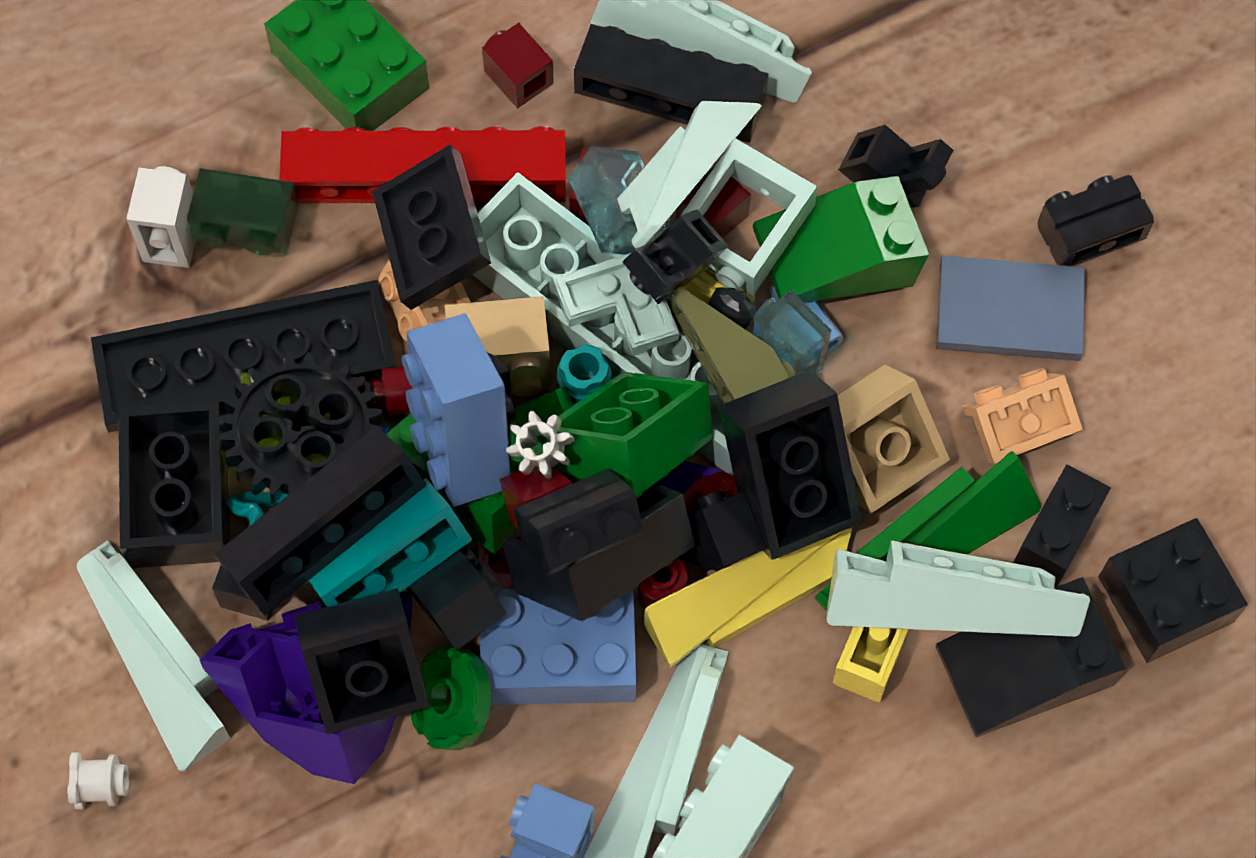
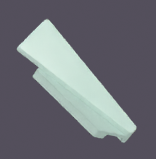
[589,0,812,103]
[617,101,762,248]
[77,540,231,772]
[826,541,1090,637]
[584,644,729,858]

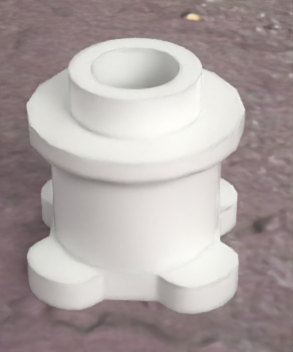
[67,752,129,809]

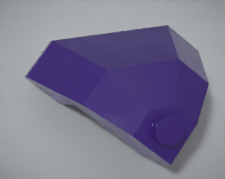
[200,591,413,784]

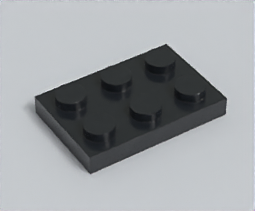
[372,144,491,310]

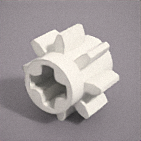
[506,411,574,479]

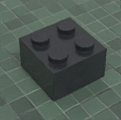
[1098,518,1248,663]
[295,588,429,735]

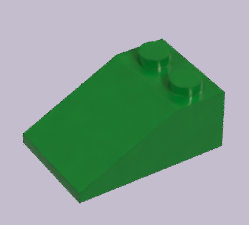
[752,176,929,306]

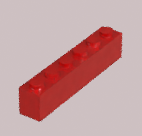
[279,126,566,204]

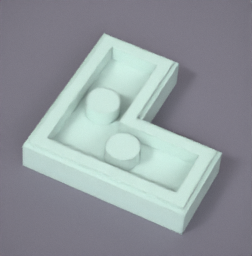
[553,253,679,355]

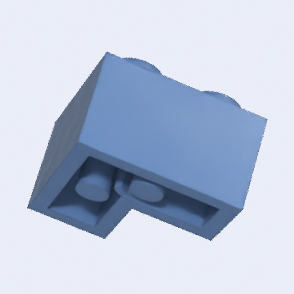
[500,783,594,858]

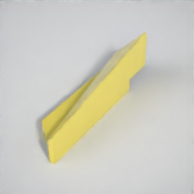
[644,527,852,668]

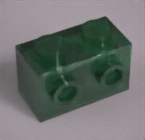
[187,168,299,255]

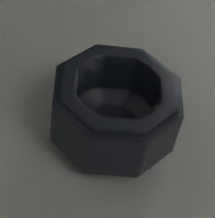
[707,287,756,330]

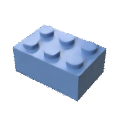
[402,313,510,507]
[480,589,636,705]

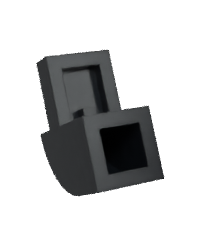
[838,125,954,208]
[622,210,729,305]

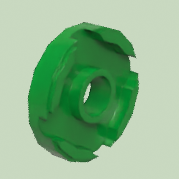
[410,647,491,750]

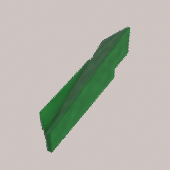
[815,451,1041,612]

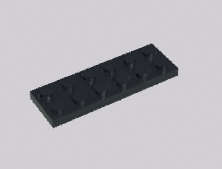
[91,280,396,433]

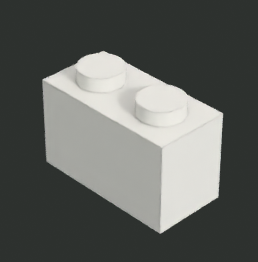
[126,166,201,268]

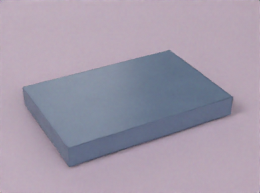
[936,256,1085,361]

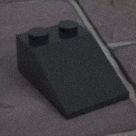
[935,577,1126,737]

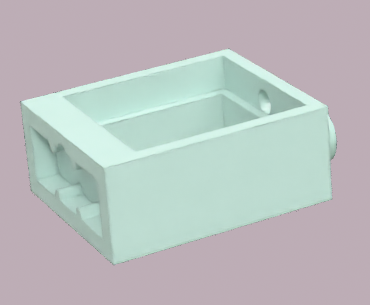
[680,138,817,296]

